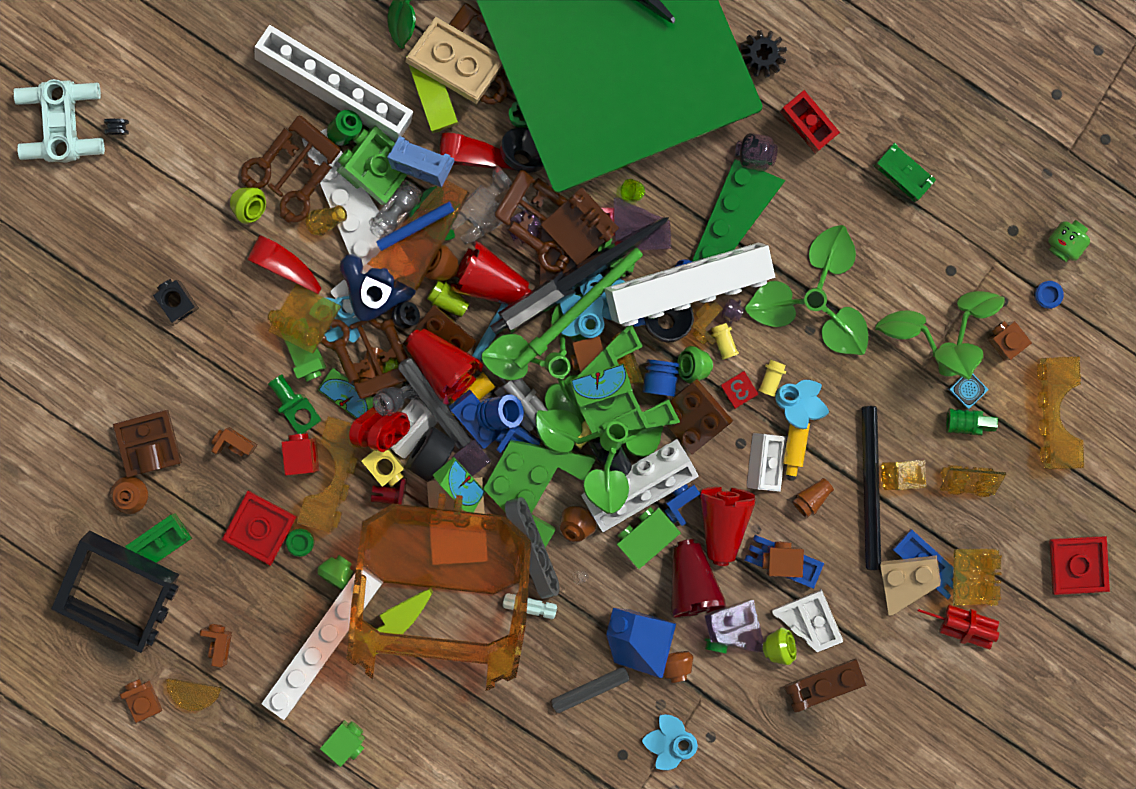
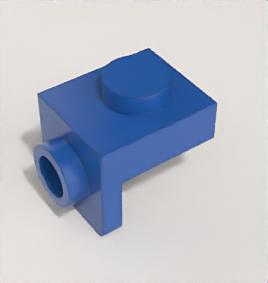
[495,426,541,453]
[664,483,700,526]

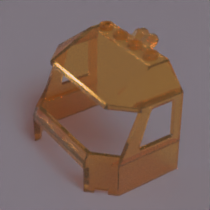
[346,493,531,691]

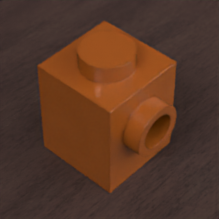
[987,321,1032,361]
[570,336,603,373]
[762,541,804,578]

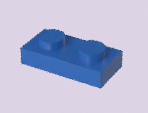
[449,389,502,449]

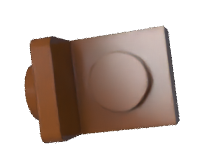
[211,427,258,456]
[200,624,232,668]
[119,679,163,723]

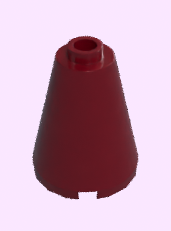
[671,539,726,618]

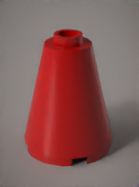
[451,241,531,305]
[406,329,483,405]
[700,487,756,566]

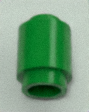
[327,110,362,146]

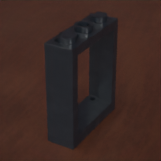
[51,530,180,653]

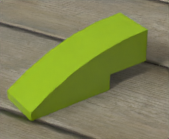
[406,56,459,134]
[360,587,433,658]

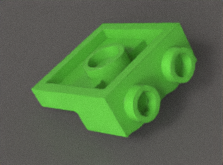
[336,126,407,205]

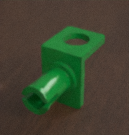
[268,374,321,434]

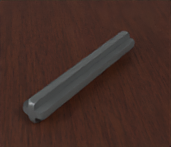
[398,358,471,449]

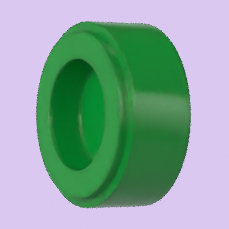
[286,528,315,557]

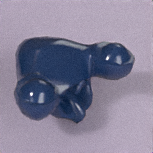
[340,254,416,321]

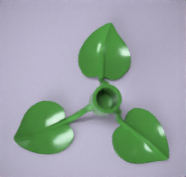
[745,225,868,355]
[875,291,1005,380]
[481,294,596,424]
[536,409,664,514]

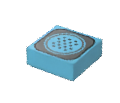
[948,374,989,409]

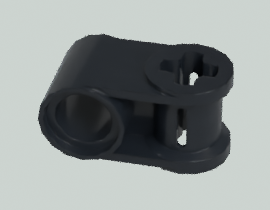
[587,438,632,476]

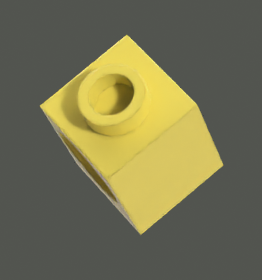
[362,448,406,487]

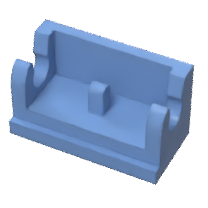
[387,136,455,187]

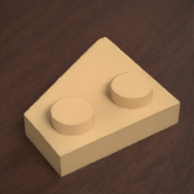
[880,555,941,615]

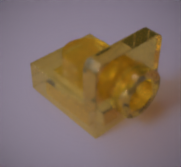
[881,460,927,490]

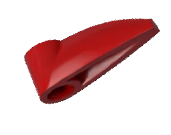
[439,133,514,170]
[247,235,321,294]

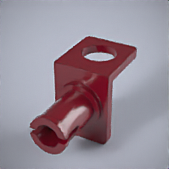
[371,478,429,520]

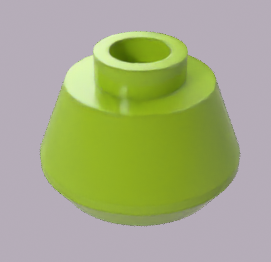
[230,187,266,224]
[763,627,797,665]

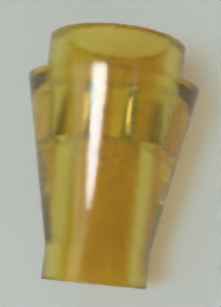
[305,205,347,236]

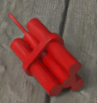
[917,605,999,650]

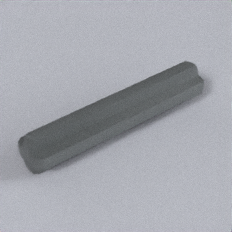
[551,667,629,713]

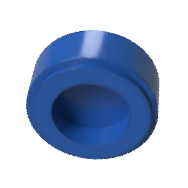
[1034,281,1064,309]

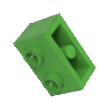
[616,507,681,569]

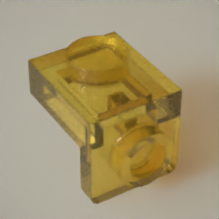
[692,302,723,345]

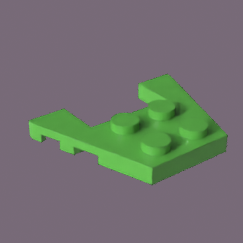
[568,325,680,434]
[484,440,596,548]

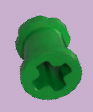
[509,101,528,128]

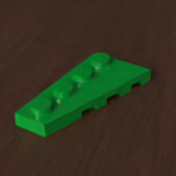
[692,159,786,262]

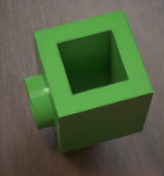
[320,720,365,767]

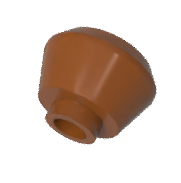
[423,245,459,281]
[110,477,148,514]
[560,506,597,542]
[663,651,694,683]

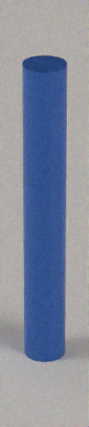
[376,201,455,251]

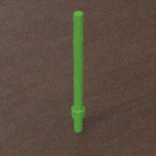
[514,247,643,370]

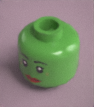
[1048,220,1090,263]

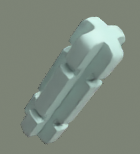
[503,593,557,619]

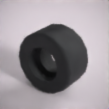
[406,427,455,482]

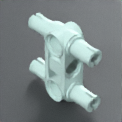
[14,79,105,163]

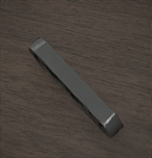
[505,497,560,599]

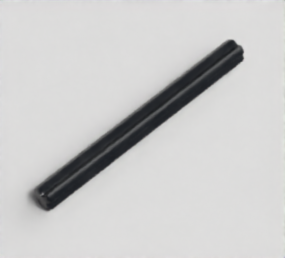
[862,406,881,571]

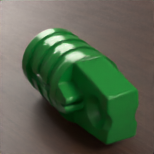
[946,408,998,436]

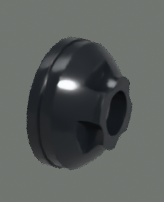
[500,127,544,173]
[644,305,694,343]

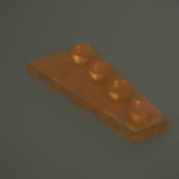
[367,180,470,291]

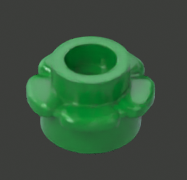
[704,633,731,654]

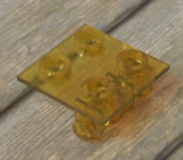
[267,284,341,354]
[940,465,1006,497]
[953,549,1002,606]

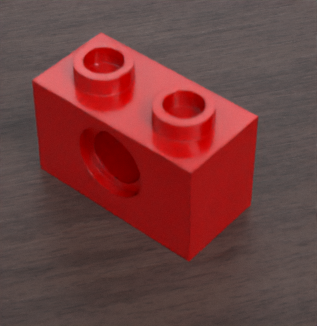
[780,90,840,154]
[281,433,319,476]

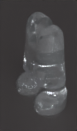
[448,166,532,245]

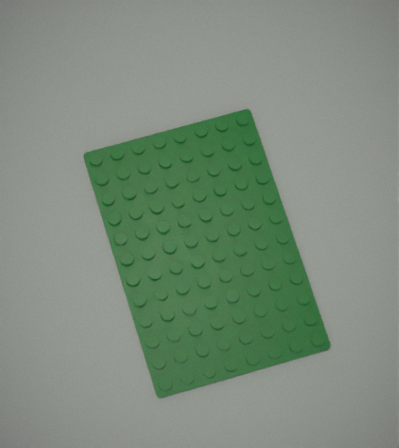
[476,0,763,193]

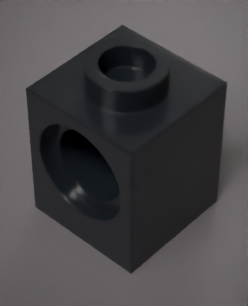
[153,279,199,324]

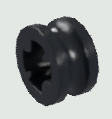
[104,118,129,135]
[392,302,420,329]

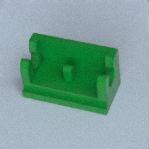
[874,143,936,202]
[125,513,192,563]

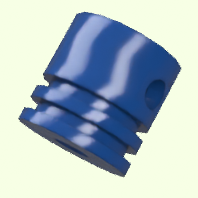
[642,359,679,397]
[477,394,524,431]

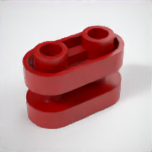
[349,406,410,452]

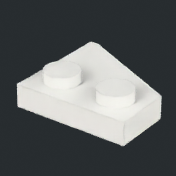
[772,589,843,652]

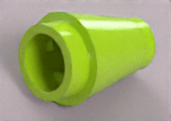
[427,281,470,317]

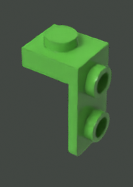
[280,318,327,382]

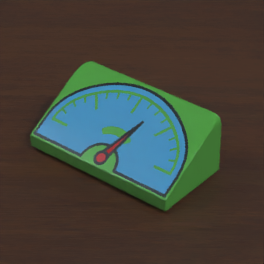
[570,363,633,407]
[318,368,379,418]
[433,457,486,517]

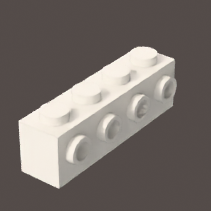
[581,439,699,532]

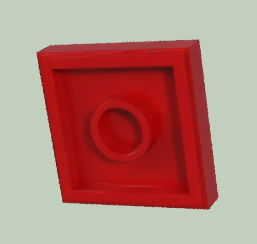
[222,491,298,566]
[1049,536,1110,595]

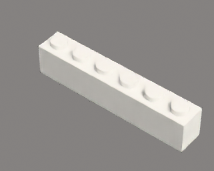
[255,25,413,143]
[604,242,776,326]
[262,566,384,720]

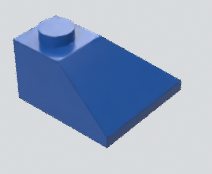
[606,608,676,678]

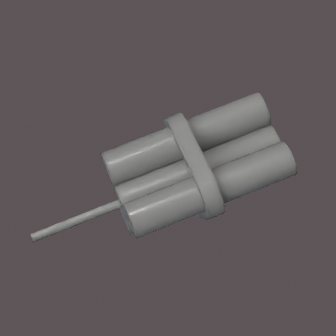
[494,376,548,432]

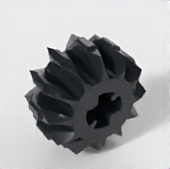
[740,30,787,78]

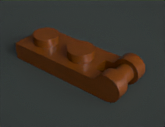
[784,658,867,713]

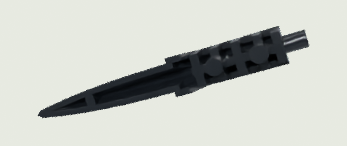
[490,217,669,335]

